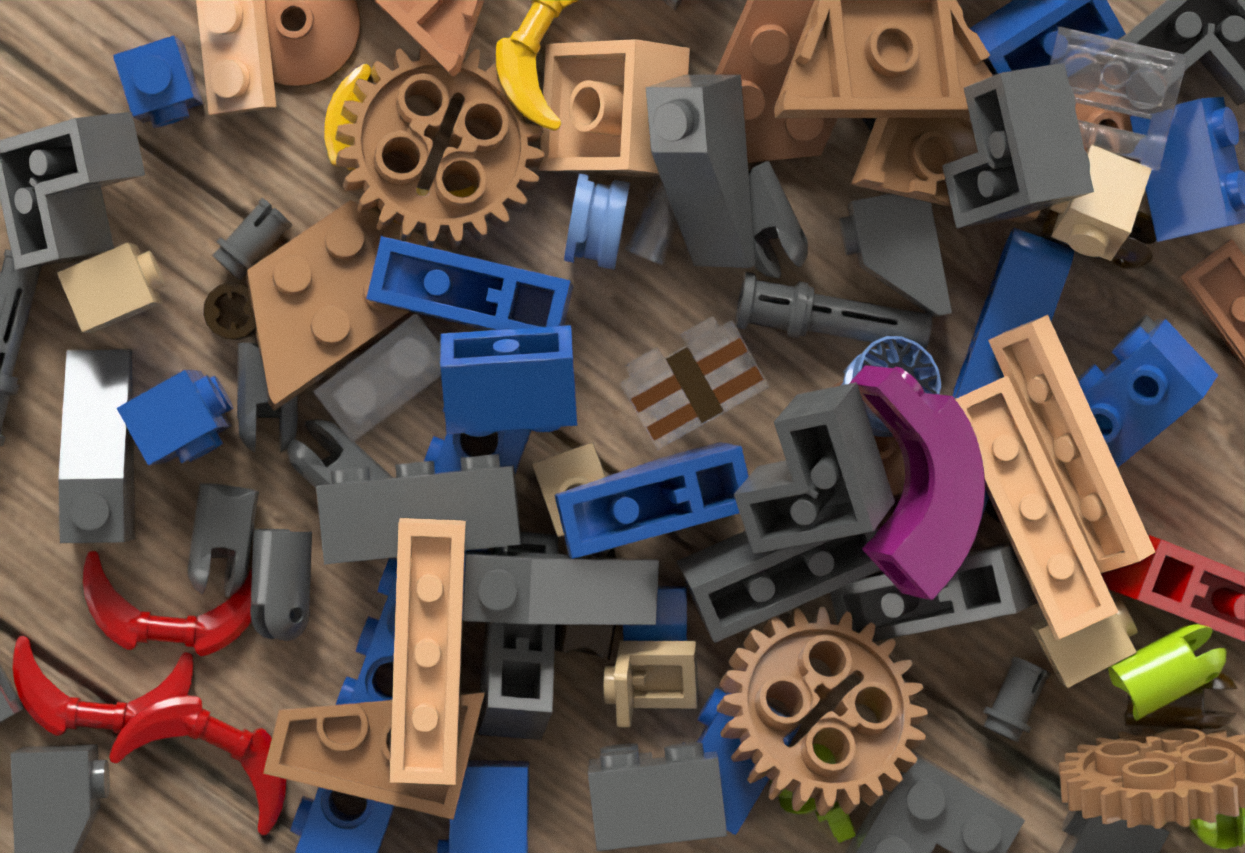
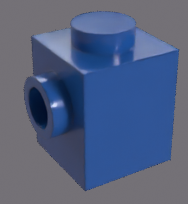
[113,36,203,128]

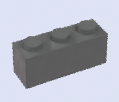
[316,454,522,565]
[676,528,880,643]

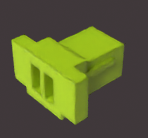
[815,801,856,843]

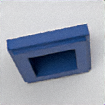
[623,586,687,641]

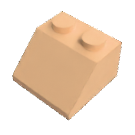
[539,39,690,177]

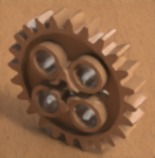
[335,47,545,249]
[717,607,928,816]
[1059,728,1245,829]

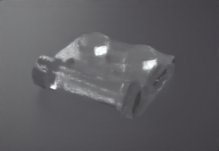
[1050,27,1187,171]

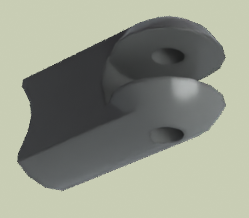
[748,161,808,278]
[237,343,298,453]
[287,419,392,488]
[188,483,259,598]
[250,529,312,641]

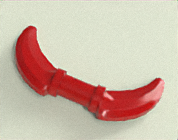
[83,551,252,657]
[12,636,194,736]
[109,695,287,835]

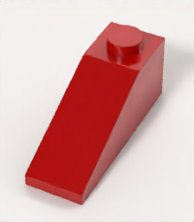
[1101,535,1245,642]

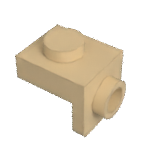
[604,641,699,727]

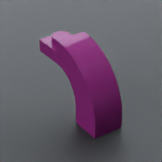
[849,365,985,600]

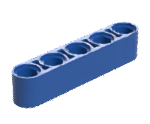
[951,227,1075,522]

